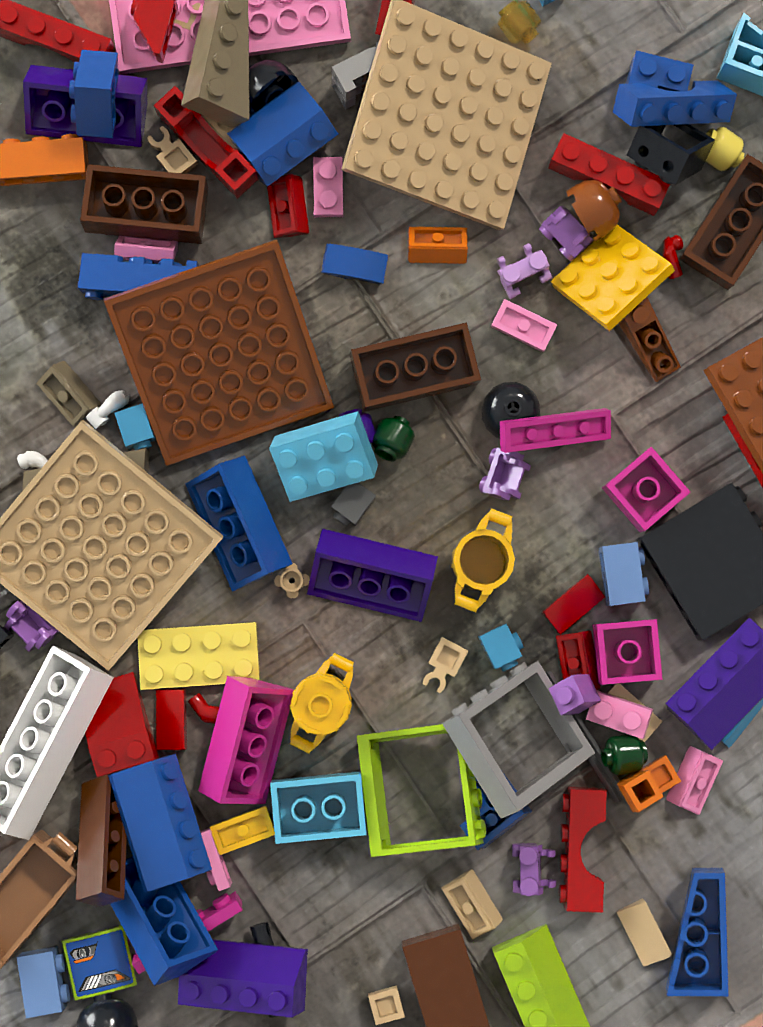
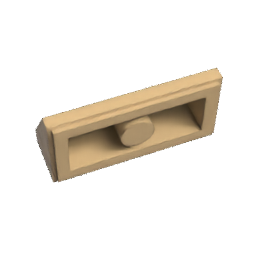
[441,869,503,940]
[616,898,673,967]

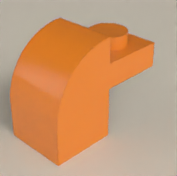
[617,755,681,812]

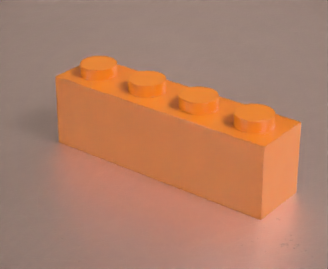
[0,134,89,186]

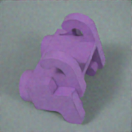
[539,205,594,261]
[479,447,531,501]
[4,601,60,652]
[512,843,556,896]

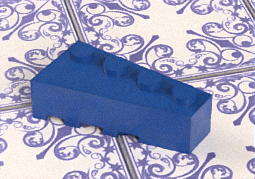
[78,253,199,300]
[666,868,729,997]

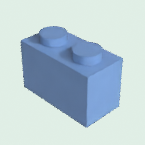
[598,542,649,606]
[16,946,70,1018]

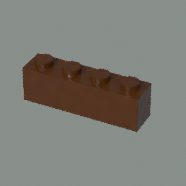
[76,774,127,907]

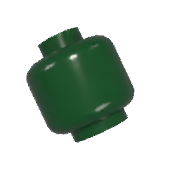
[372,416,415,462]
[601,734,648,775]

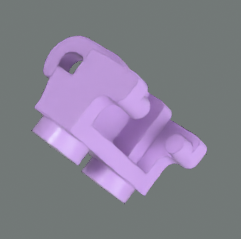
[497,243,552,299]

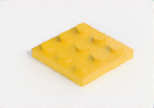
[550,225,675,331]

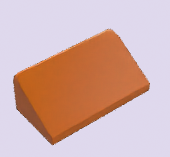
[408,227,468,264]

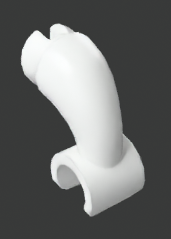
[86,390,129,429]
[17,451,48,469]

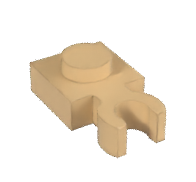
[147,126,198,174]
[423,637,468,693]

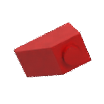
[131,0,178,63]

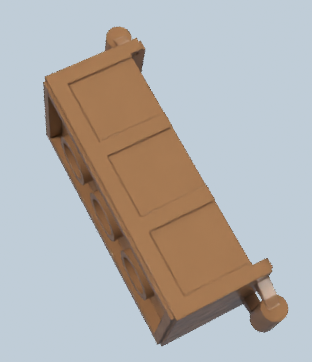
[0,830,78,969]

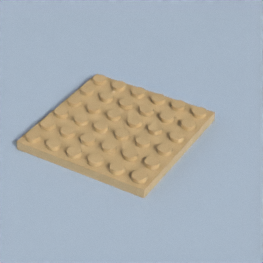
[341,0,552,230]
[0,420,223,671]

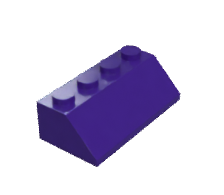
[23,65,147,147]
[307,529,438,622]
[665,618,763,751]
[178,939,308,1018]

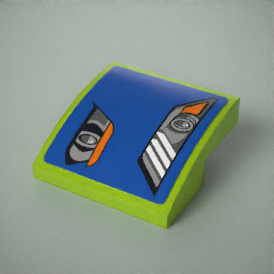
[61,925,137,1000]

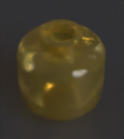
[498,0,541,45]

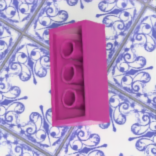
[198,676,294,804]

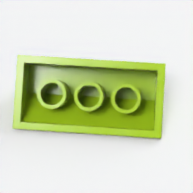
[491,924,590,1027]

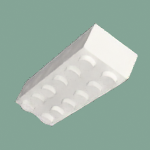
[0,646,114,840]

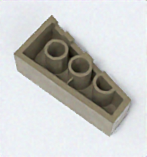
[181,0,249,128]

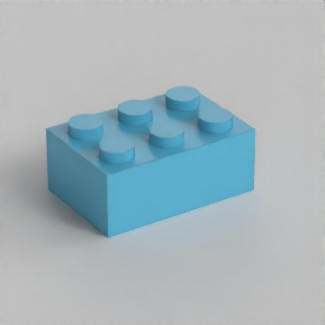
[269,411,378,502]
[270,771,367,844]

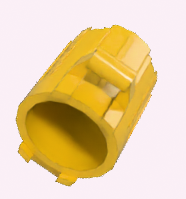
[451,508,515,613]
[290,653,354,754]

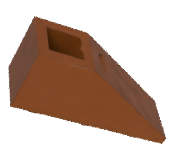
[619,297,681,382]

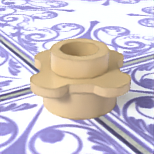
[274,563,310,598]

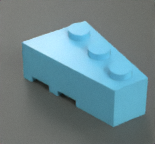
[717,13,763,96]

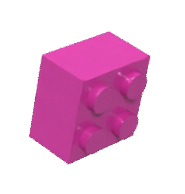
[602,446,690,533]
[592,619,663,685]

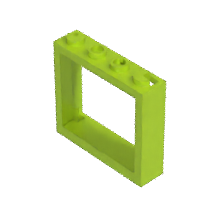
[357,724,486,857]

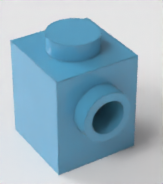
[114,403,156,450]
[478,624,524,672]

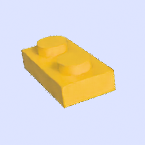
[210,805,275,855]

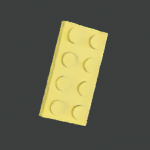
[137,622,260,690]

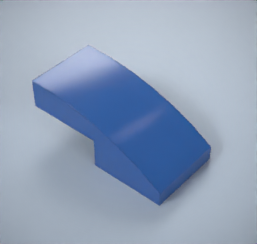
[321,244,388,285]

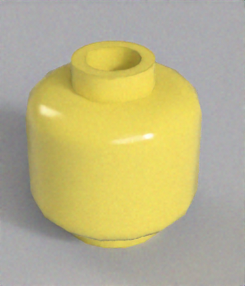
[700,127,744,171]

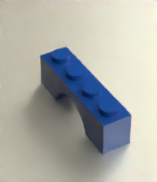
[613,80,737,127]

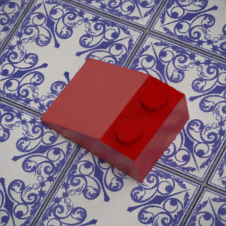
[85,672,159,777]

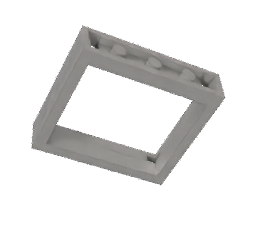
[442,661,595,818]

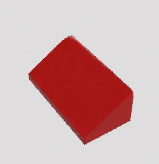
[267,174,309,239]
[541,574,605,635]
[556,630,601,690]
[156,689,187,750]

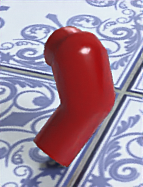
[663,235,684,279]
[188,693,219,724]

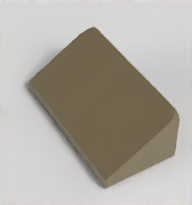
[36,361,101,427]

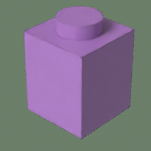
[549,674,601,715]

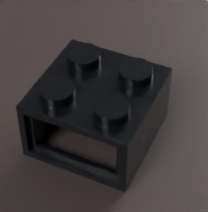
[626,124,715,185]

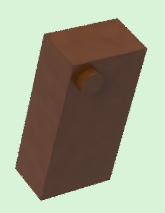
[679,153,763,290]
[80,164,208,244]
[349,322,481,412]
[402,923,490,1027]

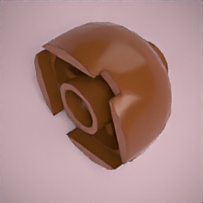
[566,180,622,241]

